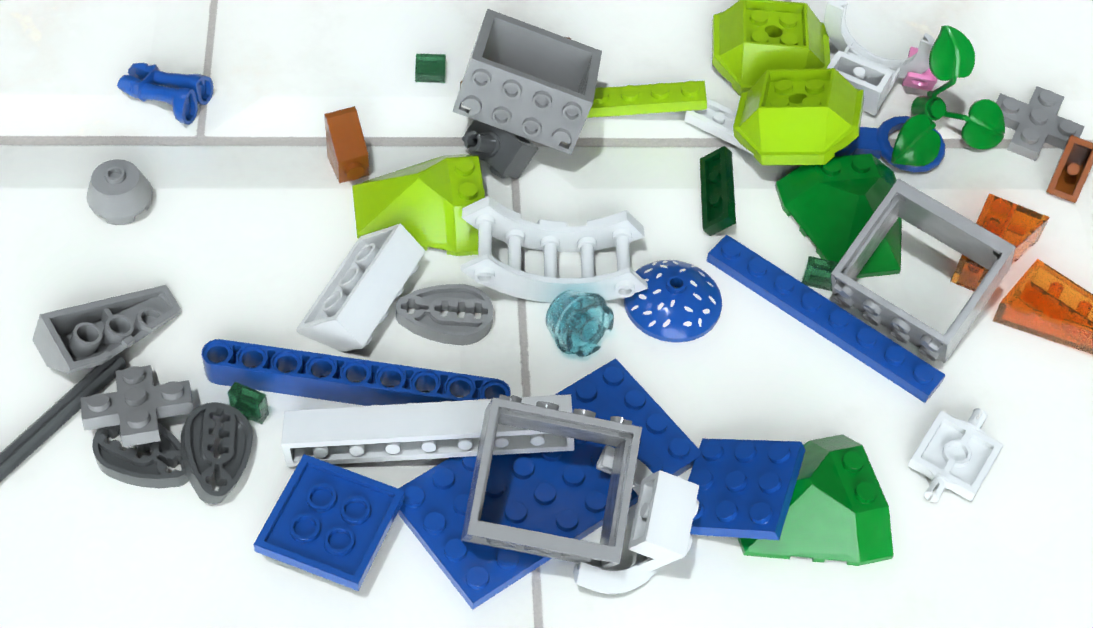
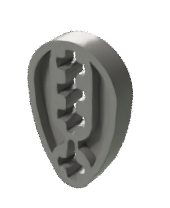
[396,284,493,345]

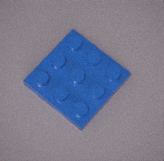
[688,438,806,540]
[253,454,405,591]

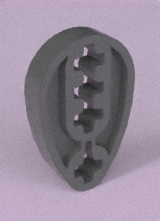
[181,402,253,504]
[92,423,189,489]

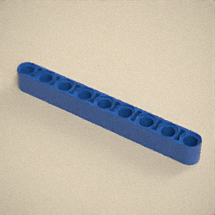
[201,339,511,406]

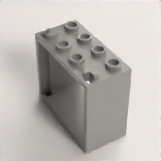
[452,9,602,154]
[831,178,1016,363]
[461,394,642,569]

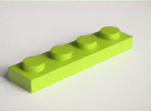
[587,81,707,118]

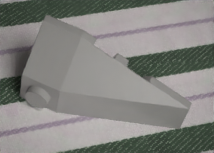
[32,285,181,373]

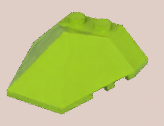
[352,154,485,256]

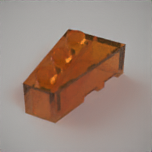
[950,193,1050,291]
[993,259,1093,354]

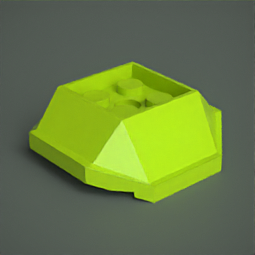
[712,0,830,96]
[733,68,864,165]

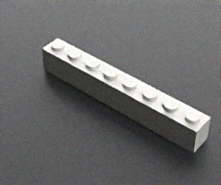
[281,394,574,467]

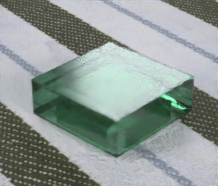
[415,54,446,83]
[802,256,839,291]

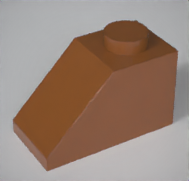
[324,106,369,184]
[1046,135,1093,203]

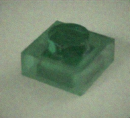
[228,382,269,424]

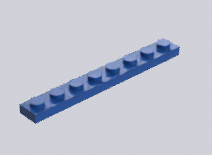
[706,235,945,403]

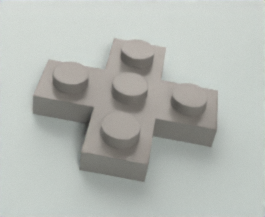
[996,86,1085,161]
[80,365,194,447]

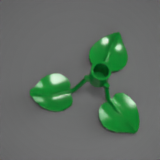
[891,25,1005,166]

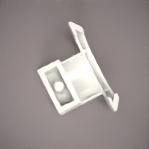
[824,0,935,115]
[573,445,699,594]

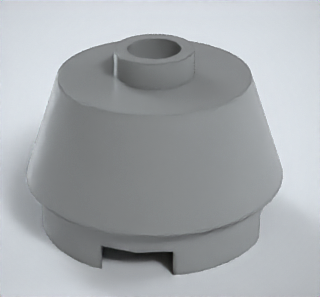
[86,159,152,225]

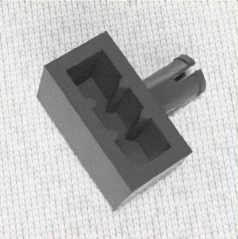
[462,120,539,179]

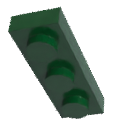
[700,146,736,236]

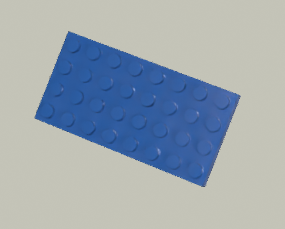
[398,358,701,610]

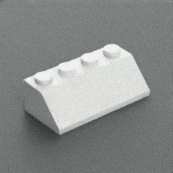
[296,223,426,352]

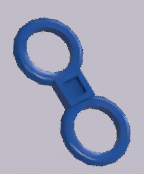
[835,116,946,173]

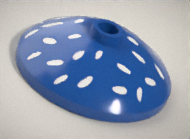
[624,260,722,343]

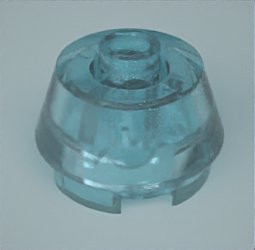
[546,290,614,357]

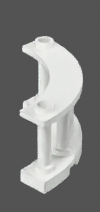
[461,196,648,304]

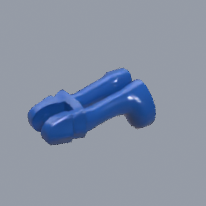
[117,63,214,125]

